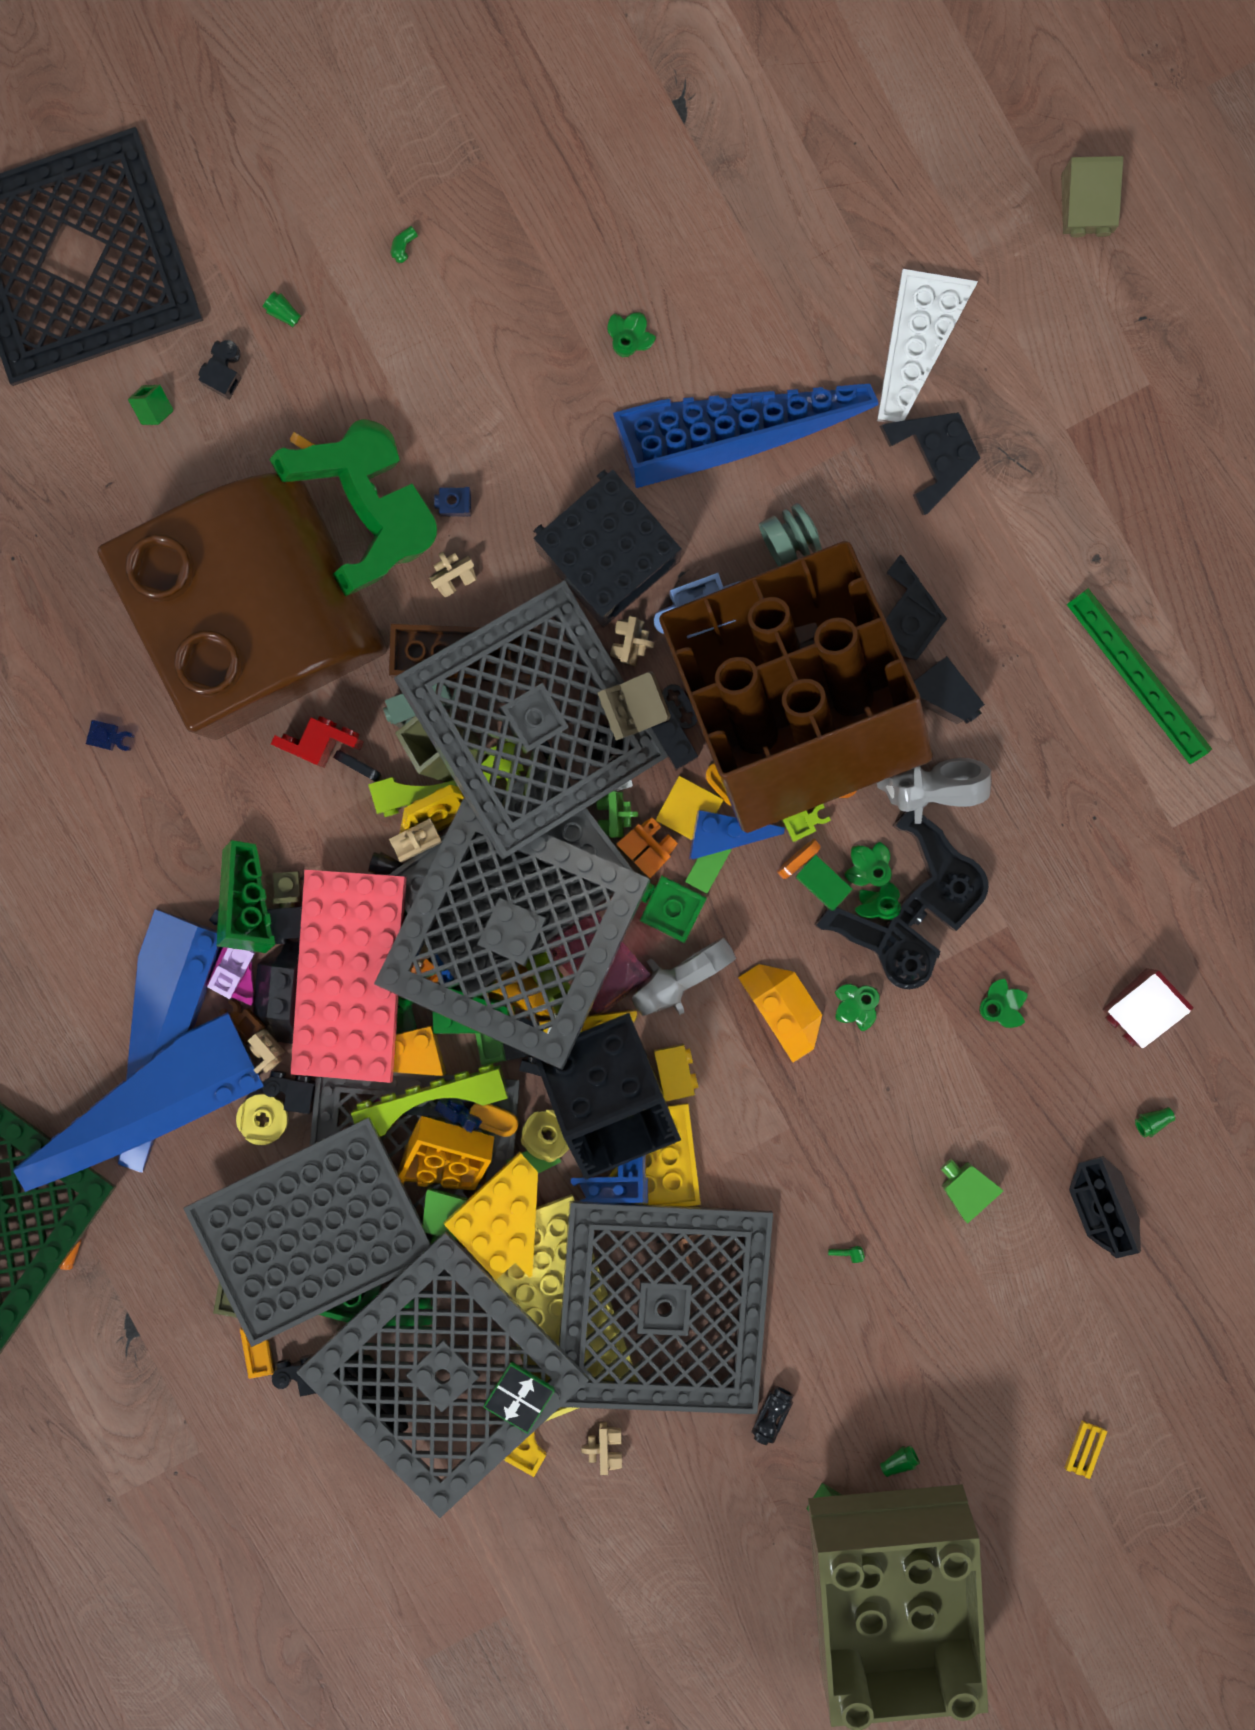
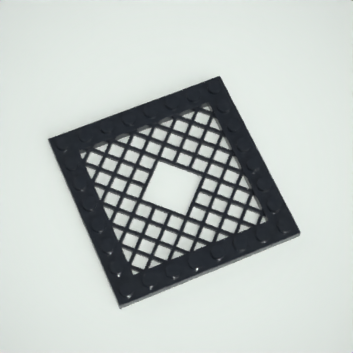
[0,127,204,386]

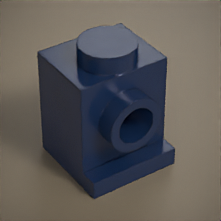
[434,487,471,517]

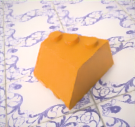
[398,1116,494,1190]

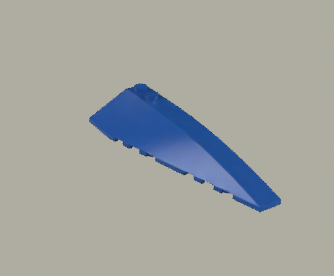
[613,384,879,488]
[118,909,223,1173]
[13,1012,264,1192]

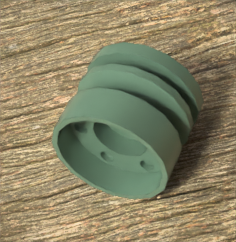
[758,503,822,567]

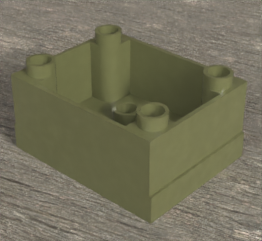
[808,1484,988,1730]

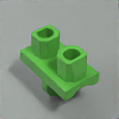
[597,791,638,838]

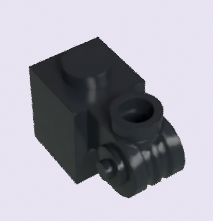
[198,340,242,400]
[262,1070,315,1114]
[272,1354,316,1397]

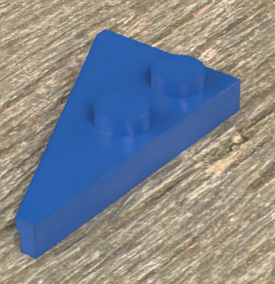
[689,810,785,860]

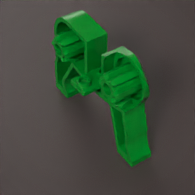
[269,419,437,597]

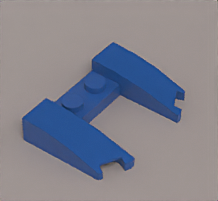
[571,1156,648,1204]

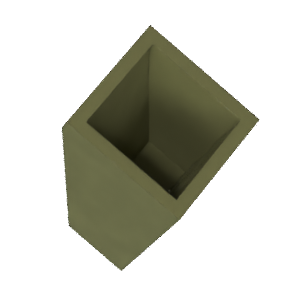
[1061,156,1123,238]
[395,712,485,782]

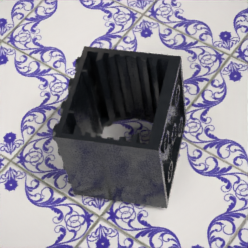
[533,469,682,628]
[534,1013,681,1180]

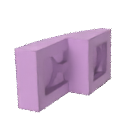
[207,948,256,999]

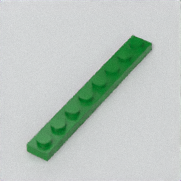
[1066,588,1212,765]

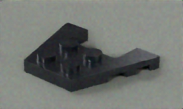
[880,412,980,515]
[886,555,947,660]

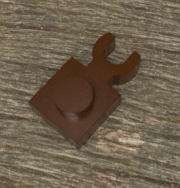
[219,999,266,1045]

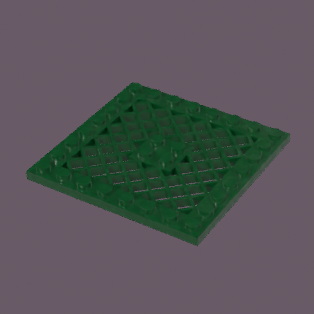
[0,1102,117,1354]

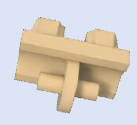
[429,552,477,597]
[610,616,654,666]
[389,819,442,863]
[581,1422,622,1475]

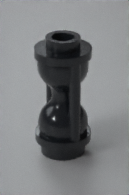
[751,1386,794,1445]

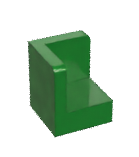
[128,385,173,425]

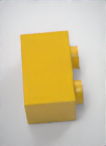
[654,1043,699,1101]

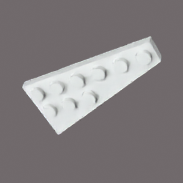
[877,269,978,423]

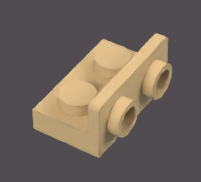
[248,1029,286,1074]

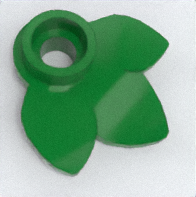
[607,312,656,357]
[844,842,892,887]
[855,882,901,919]
[979,979,1028,1028]
[835,984,880,1031]

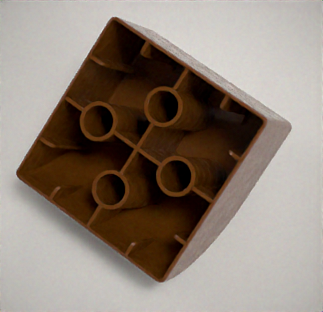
[97,472,387,740]
[659,541,933,833]

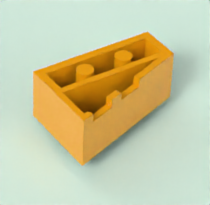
[393,1025,446,1076]

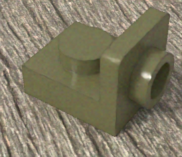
[272,871,302,908]

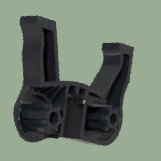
[814,810,989,990]

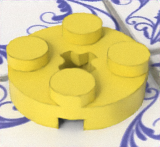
[236,1093,289,1145]
[521,1110,569,1162]

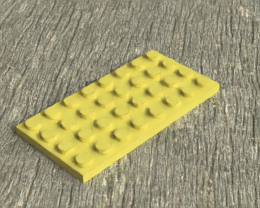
[492,1194,638,1421]

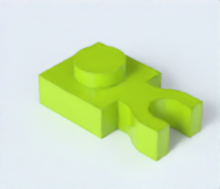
[782,804,831,842]

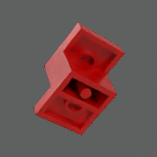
[271,716,364,768]

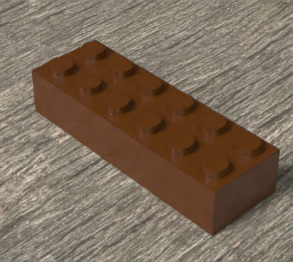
[389,624,545,684]

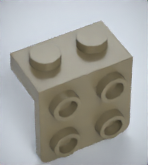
[597,672,670,740]

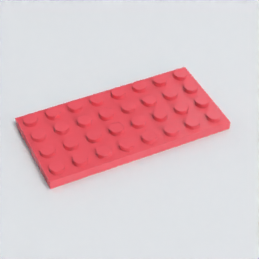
[291,870,407,1083]

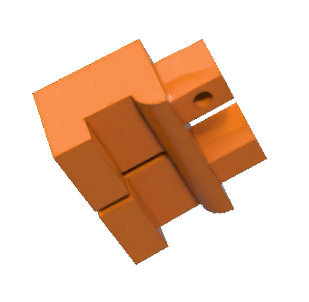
[616,818,678,878]

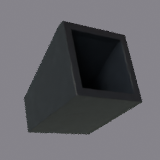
[914,656,985,724]

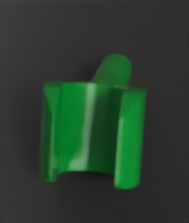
[828,1246,865,1263]

